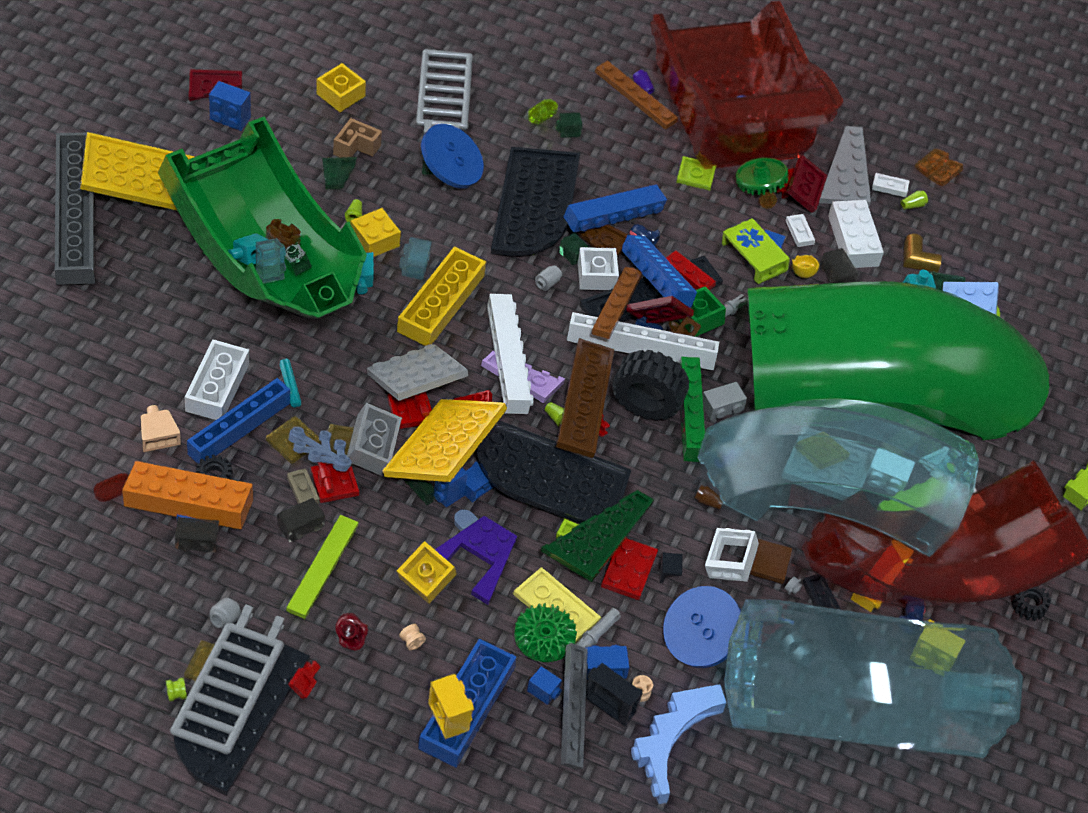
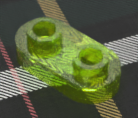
[528,99,558,124]

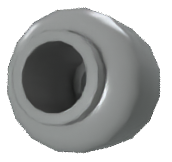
[210,598,241,629]

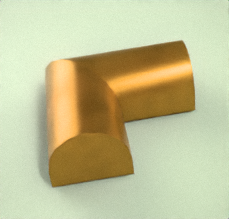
[903,234,942,273]

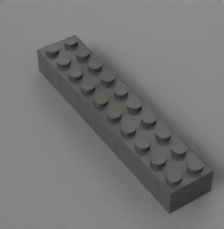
[55,132,95,285]

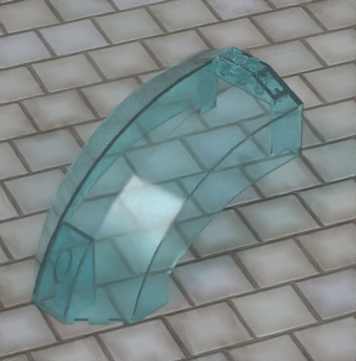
[698,399,979,557]
[724,599,1023,758]

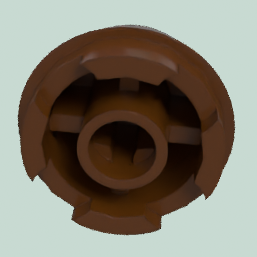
[266,219,301,254]

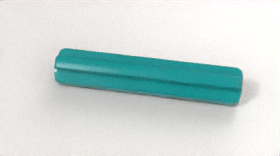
[280,359,301,408]

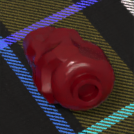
[335,613,368,650]

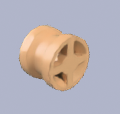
[399,624,426,650]
[632,675,653,702]

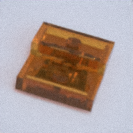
[915,148,963,187]

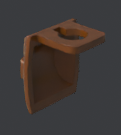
[669,317,701,337]

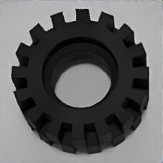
[196,454,232,480]
[1011,582,1051,621]

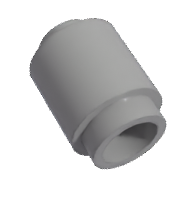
[535,266,562,291]

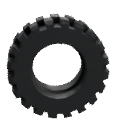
[612,350,689,420]

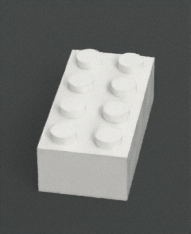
[828,200,884,269]
[185,339,249,420]

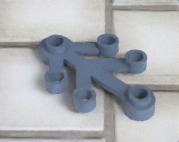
[288,427,352,471]

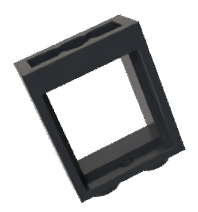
[586,663,643,727]

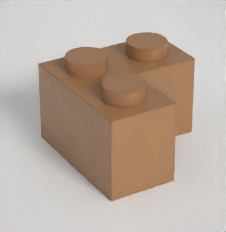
[333,118,382,161]

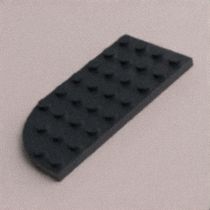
[491,146,580,256]
[476,420,631,524]
[174,622,310,796]

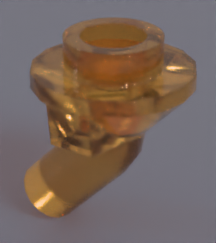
[759,189,777,209]

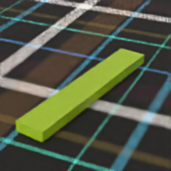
[286,515,358,619]

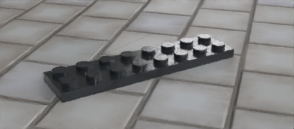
[580,256,723,322]

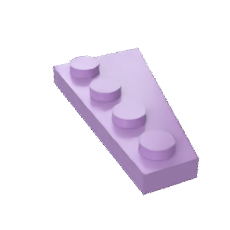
[481,351,565,403]

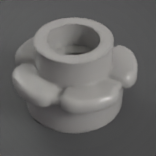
[784,576,802,595]

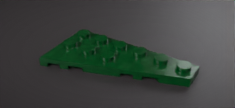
[541,490,654,582]

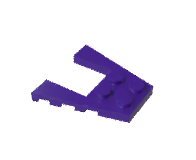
[435,516,517,605]

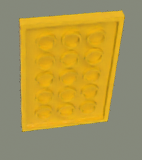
[80,132,194,211]
[382,399,507,482]

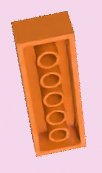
[122,461,253,530]

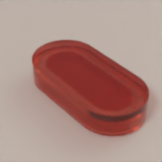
[94,473,129,502]

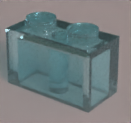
[399,237,432,280]
[256,238,286,284]

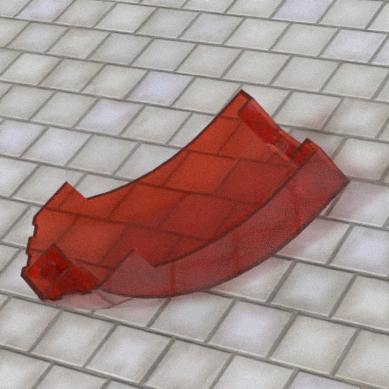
[802,460,1088,606]

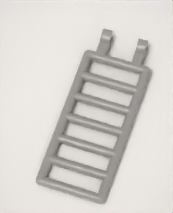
[416,49,473,134]
[170,604,284,754]

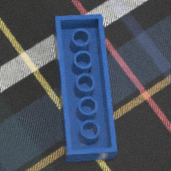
[418,639,516,768]

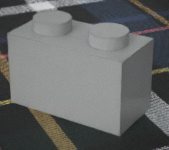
[702,382,747,420]

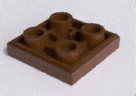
[750,539,792,584]

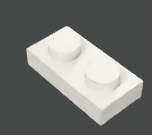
[872,173,909,197]
[786,214,815,247]

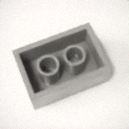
[347,403,402,475]

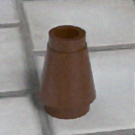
[694,484,725,509]

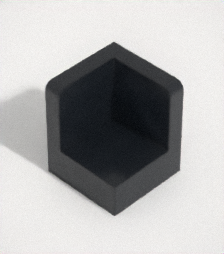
[660,552,683,583]

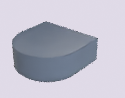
[454,510,479,531]

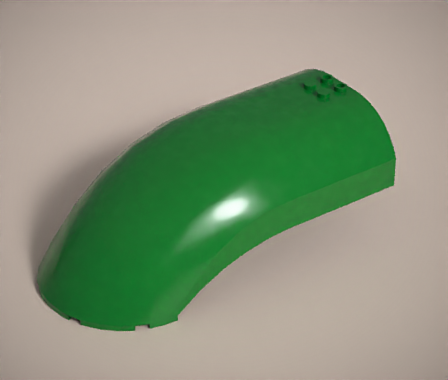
[747,281,1049,440]

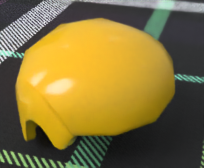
[792,255,819,279]

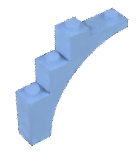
[631,685,726,804]

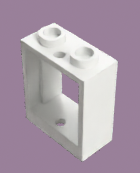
[705,528,759,582]

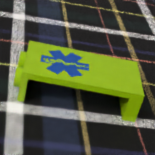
[722,218,790,284]

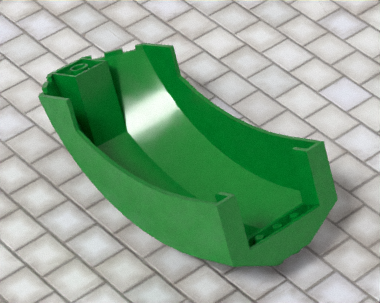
[158,116,367,319]

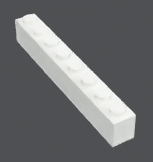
[487,294,533,414]
[567,312,719,370]

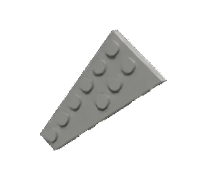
[819,126,871,207]

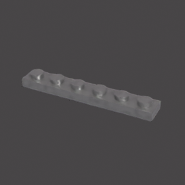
[561,643,588,770]

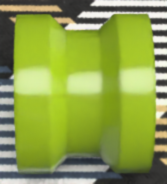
[166,678,186,702]

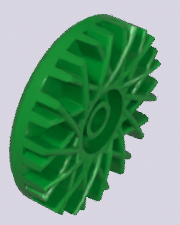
[736,158,788,195]
[514,603,577,662]

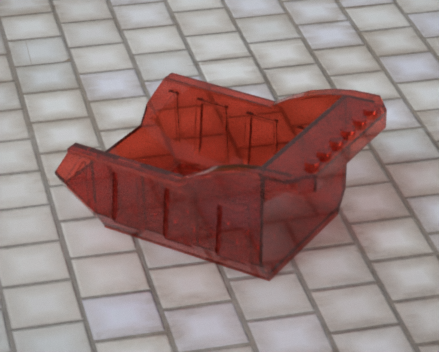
[650,1,844,169]

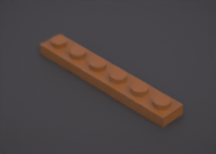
[595,60,678,130]
[592,267,642,339]

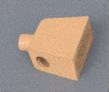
[141,405,181,452]

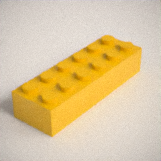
[397,246,486,346]

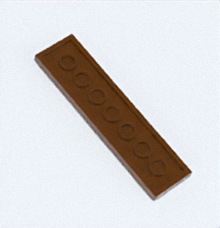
[556,338,614,458]

